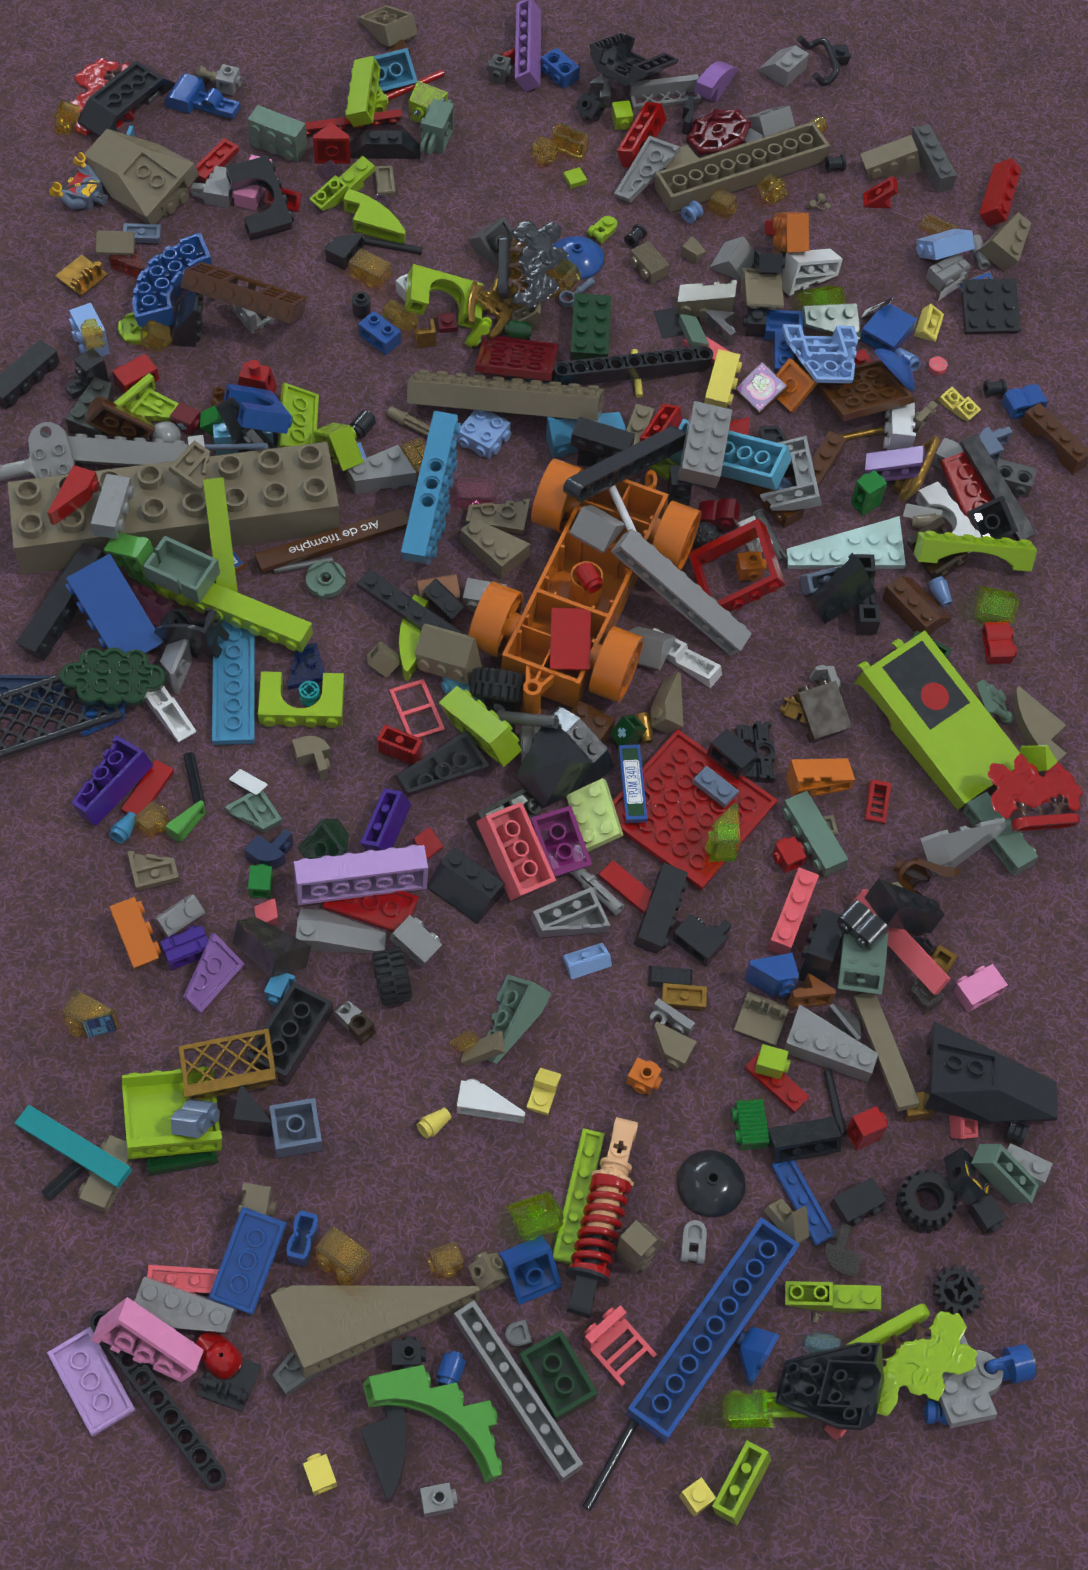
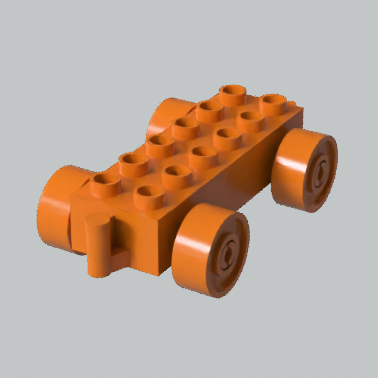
[468,459,701,714]

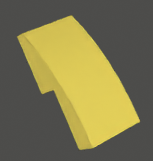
[938,387,981,422]

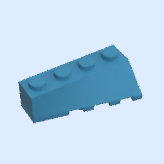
[546,412,627,458]

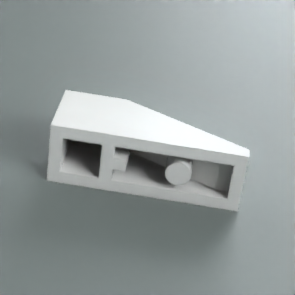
[457,1079,525,1124]

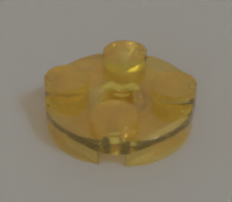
[382,300,419,330]

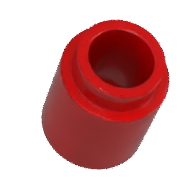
[575,562,603,594]

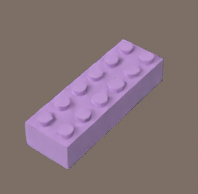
[294,845,428,905]

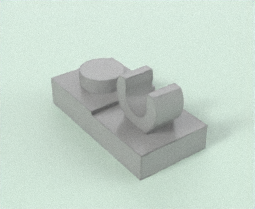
[649,998,695,1037]

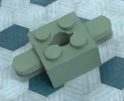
[420,98,454,155]

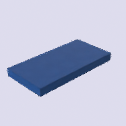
[209,1207,287,1315]

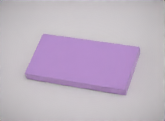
[47,1327,136,1437]

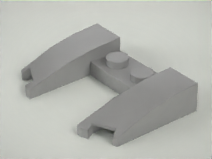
[760,436,822,511]

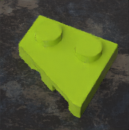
[130,388,179,422]

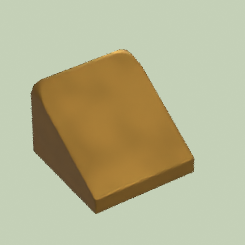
[932,944,959,974]

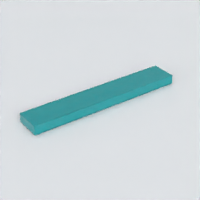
[15,1105,133,1189]

